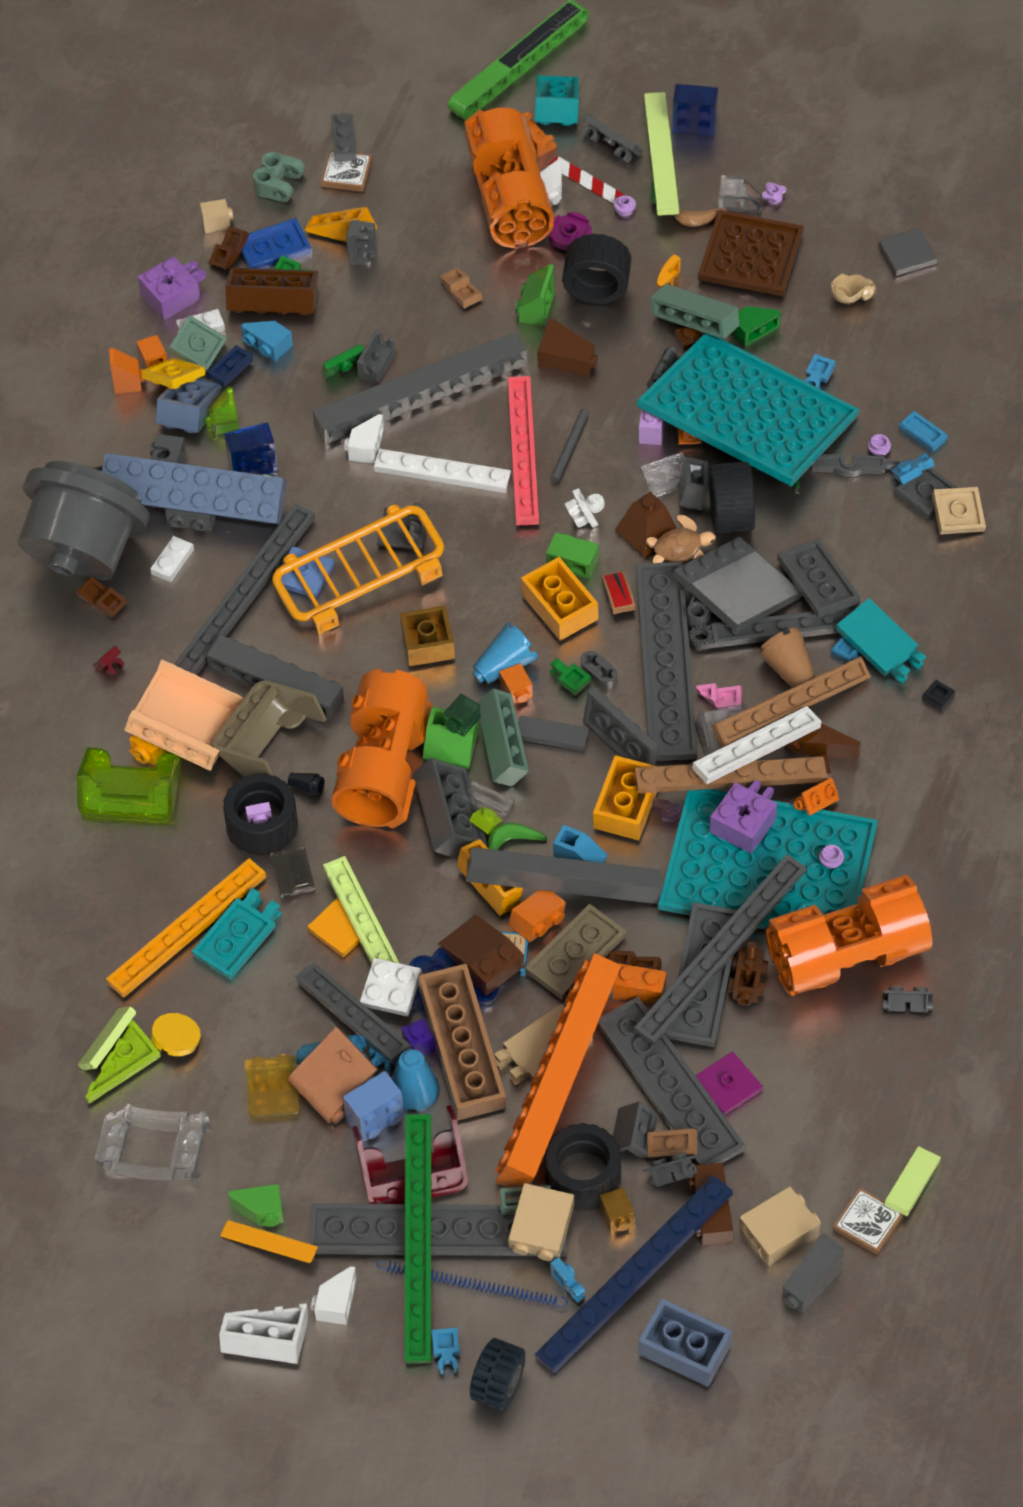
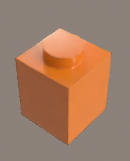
[136,335,167,369]
[499,663,533,704]

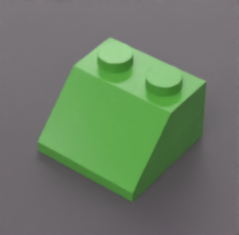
[515,264,555,327]

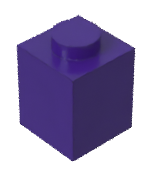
[401,1018,436,1057]

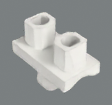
[565,488,605,528]

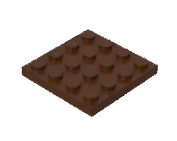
[698,210,804,297]

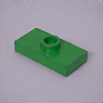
[321,344,364,379]

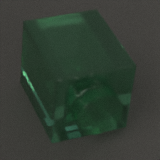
[444,693,481,737]

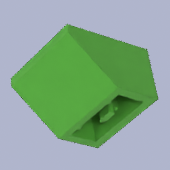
[423,707,479,769]

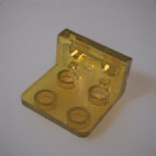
[245,1055,299,1118]

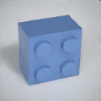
[343,1071,404,1143]

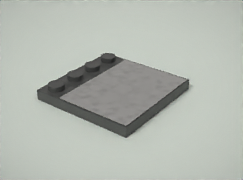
[673,537,802,632]

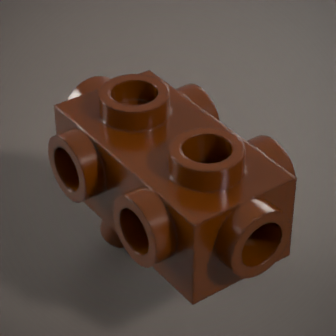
[728,942,769,1006]

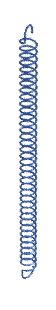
[377,1261,567,1308]

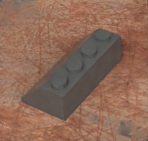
[413,758,488,857]

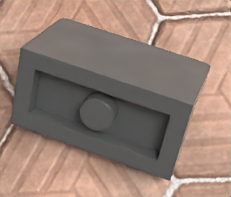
[613,1101,657,1159]

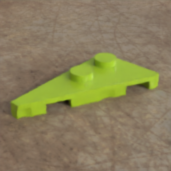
[85,1020,161,1104]

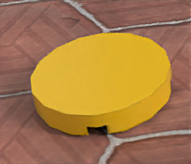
[150,1013,201,1056]

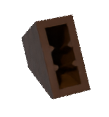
[537,318,598,376]

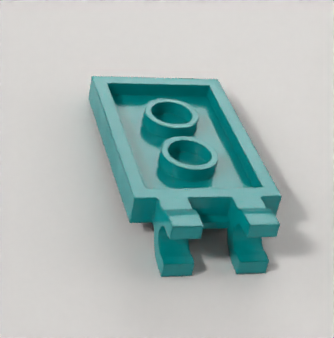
[835,598,927,684]
[191,888,282,981]

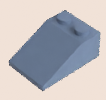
[155,378,222,433]

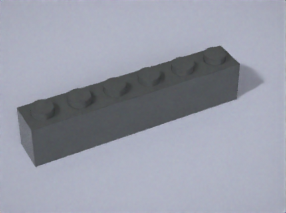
[206,634,344,720]

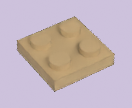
[932,487,986,534]

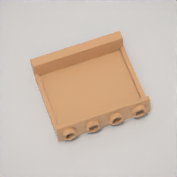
[124,659,244,771]

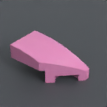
[696,683,743,711]

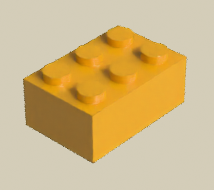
[521,557,598,641]
[593,755,657,841]

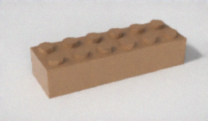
[418,964,506,1121]

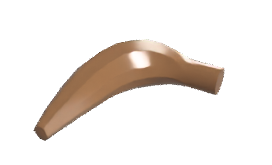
[673,207,726,227]

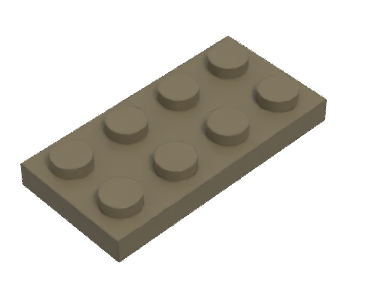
[525,904,627,1000]

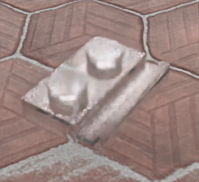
[640,452,685,497]

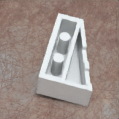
[219,1303,308,1364]

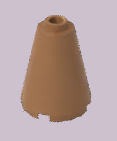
[759,628,815,688]

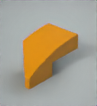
[657,254,681,288]

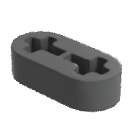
[580,651,617,689]

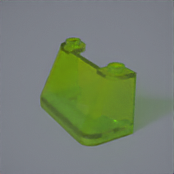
[76,747,181,822]

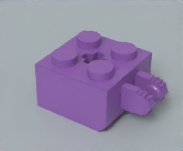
[137,256,206,320]
[710,780,777,854]

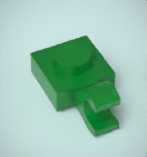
[550,658,591,696]

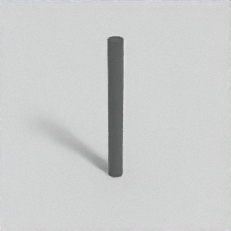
[550,409,589,483]

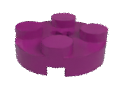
[549,212,592,250]

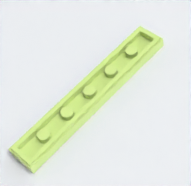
[323,856,400,965]

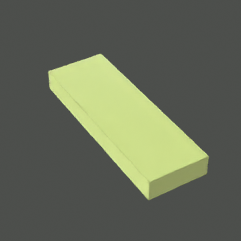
[77,1006,136,1070]
[884,1146,941,1216]

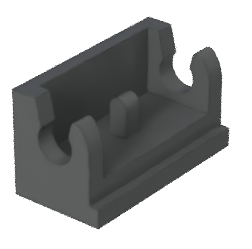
[346,220,377,266]
[357,330,397,384]

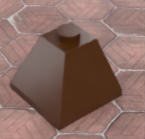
[615,491,677,560]

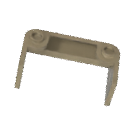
[212,681,327,777]

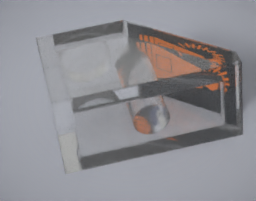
[718,175,762,213]

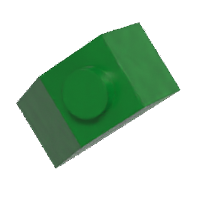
[732,306,781,347]

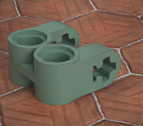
[253,152,305,202]

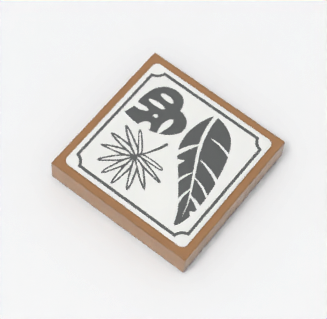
[321,150,372,192]
[833,1188,903,1255]

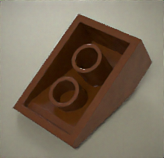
[438,914,524,996]

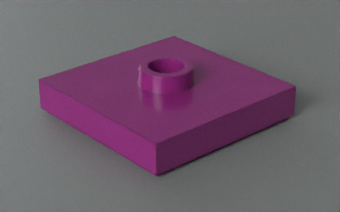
[695,1051,763,1116]

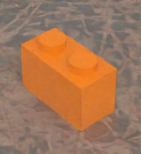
[509,890,566,942]
[613,963,666,1006]

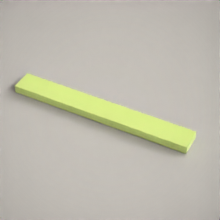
[644,92,679,215]

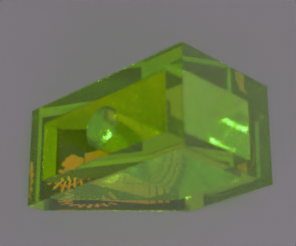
[205,387,240,439]

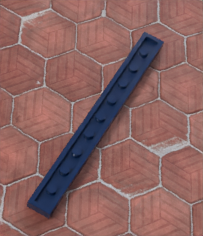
[535,1175,733,1374]

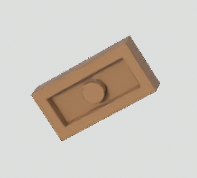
[647,1128,697,1159]

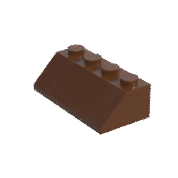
[225,268,318,315]

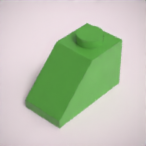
[228,1184,284,1227]

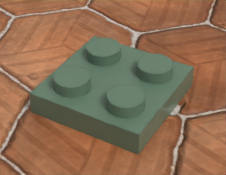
[167,315,227,374]

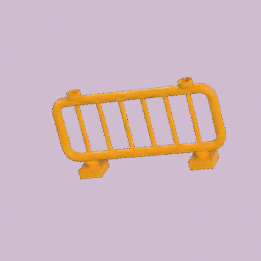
[272,504,444,635]

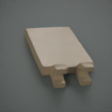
[494,1004,593,1087]

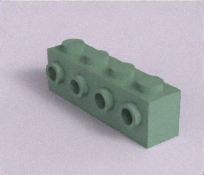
[650,284,740,339]
[476,689,529,787]

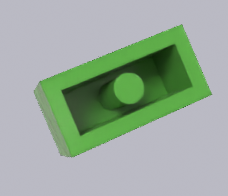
[546,532,599,579]

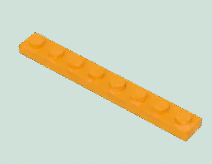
[106,858,266,998]

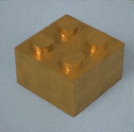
[400,605,455,666]

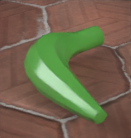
[488,823,547,850]

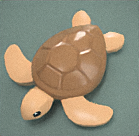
[646,515,716,563]

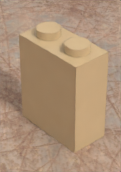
[509,1183,574,1261]
[739,1187,821,1267]

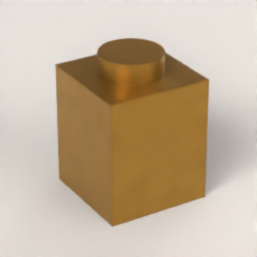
[600,1187,635,1232]

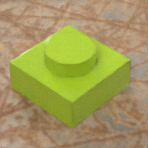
[469,806,503,834]

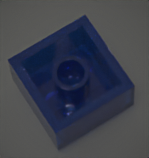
[672,84,718,136]
[224,422,278,475]

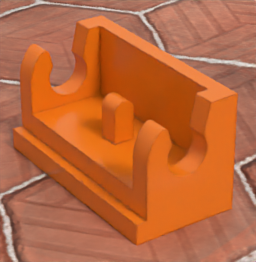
[523,112,557,158]

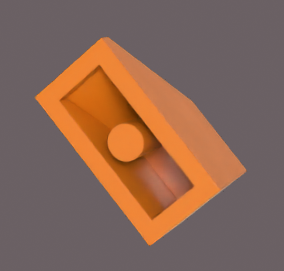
[109,348,145,394]

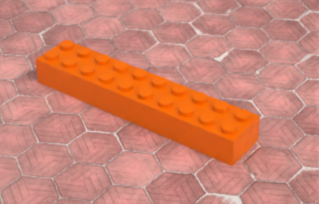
[494,953,621,1188]

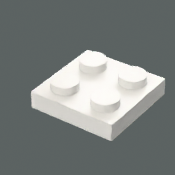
[360,958,422,1017]

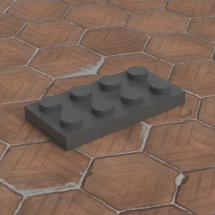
[777,539,860,618]
[583,687,659,766]

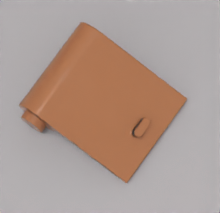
[288,1027,378,1124]

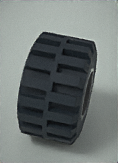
[470,1338,525,1411]

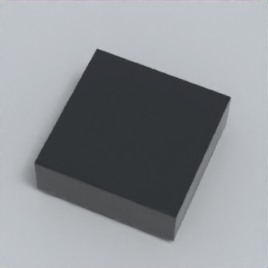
[922,680,955,711]

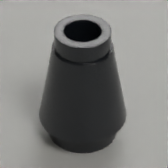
[288,772,325,797]

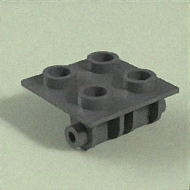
[377,503,430,550]

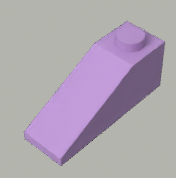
[639,388,665,445]

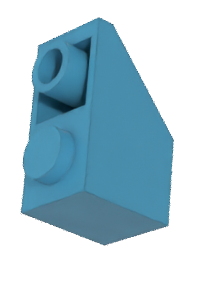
[241,321,293,362]
[553,825,608,863]

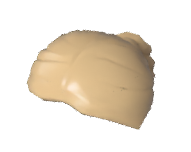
[831,273,876,304]

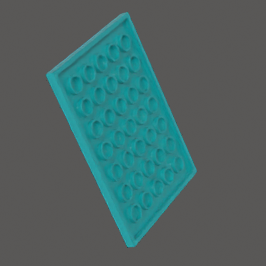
[637,333,860,486]
[658,789,878,930]

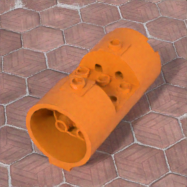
[464,108,554,248]
[331,669,433,829]
[766,874,932,996]

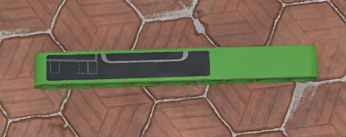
[447,0,589,120]

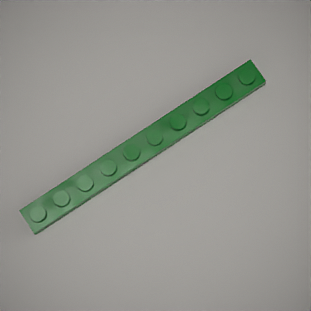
[405,1114,432,1364]

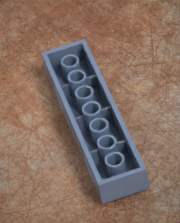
[102,453,288,526]

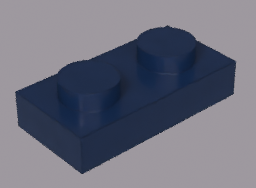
[207,345,254,387]

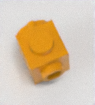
[128,734,167,766]

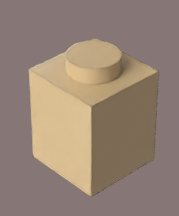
[200,199,234,234]

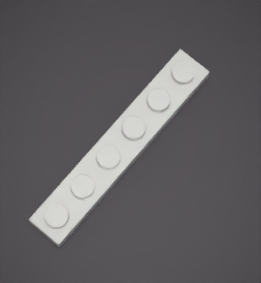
[374,449,511,493]
[692,706,822,784]

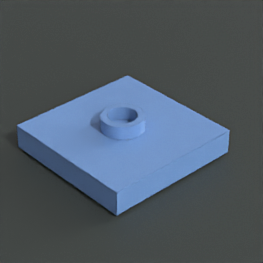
[281,546,335,599]

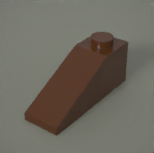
[785,723,861,759]

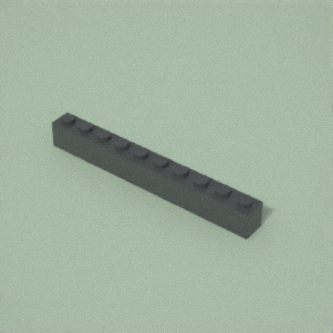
[313,332,527,444]

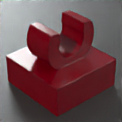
[93,645,125,676]

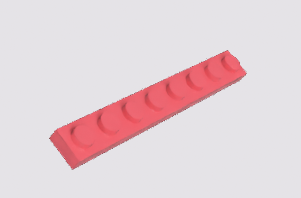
[508,376,539,525]

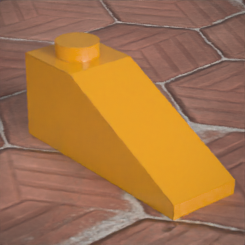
[304,207,378,242]

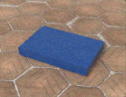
[241,218,312,269]

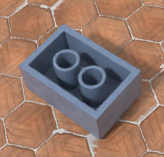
[638,1299,732,1387]

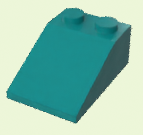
[535,75,579,126]

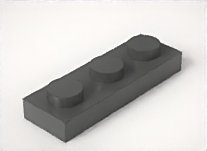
[332,113,356,161]

